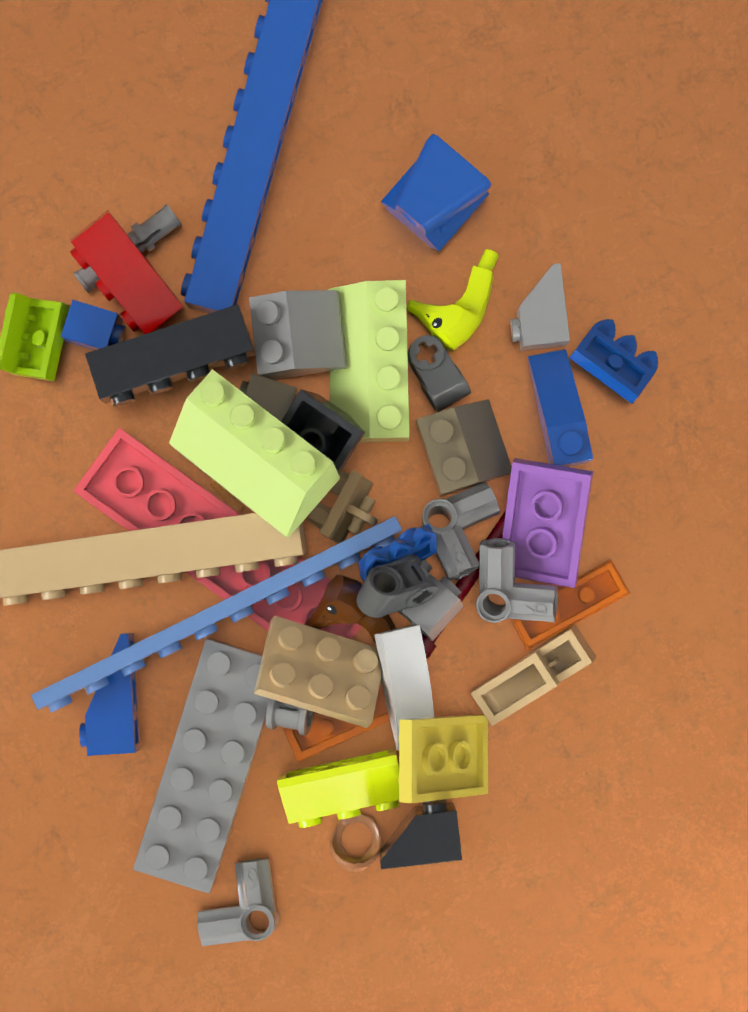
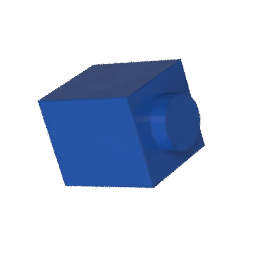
[61,300,126,351]

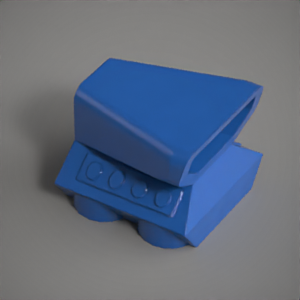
[381,134,491,251]

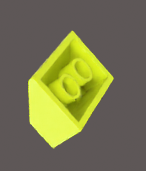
[277,748,399,828]

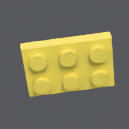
[398,714,488,803]

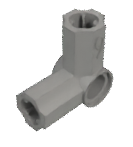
[421,481,500,581]
[476,538,558,623]
[197,858,280,946]

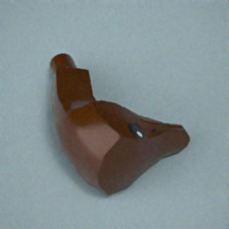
[304,575,397,646]

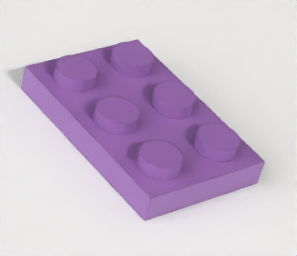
[502,458,593,588]

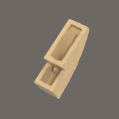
[471,624,596,726]

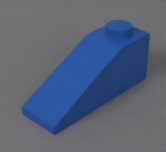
[527,349,593,467]
[79,633,140,756]

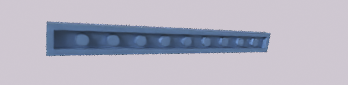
[31,516,402,713]

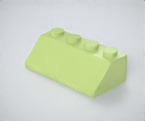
[328,280,409,443]
[169,369,340,539]

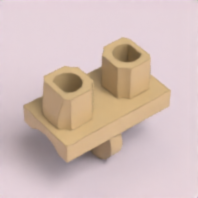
[308,470,378,544]

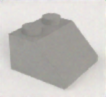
[249,290,347,380]

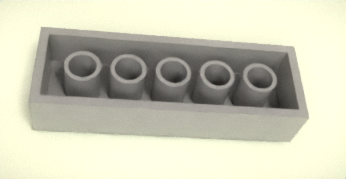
[133,638,270,894]

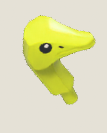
[406,249,499,351]

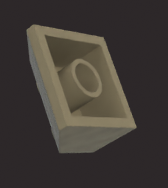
[415,399,512,497]

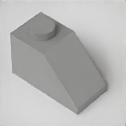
[510,263,570,352]

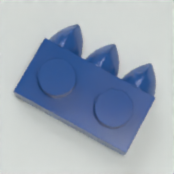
[570,319,658,404]
[358,524,437,582]

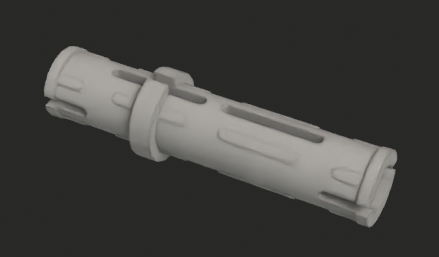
[73,204,182,293]

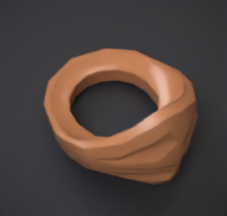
[330,814,382,873]

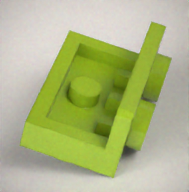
[0,292,70,382]

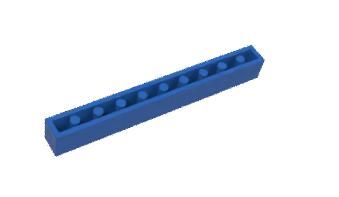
[181,0,323,314]

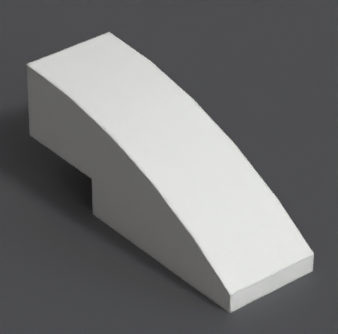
[374,625,434,751]

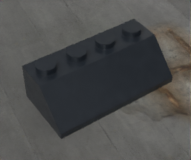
[85,304,255,407]

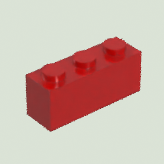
[70,210,183,334]

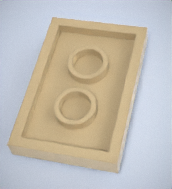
[254,616,382,728]

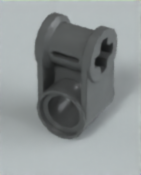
[407,335,471,412]
[356,554,438,618]

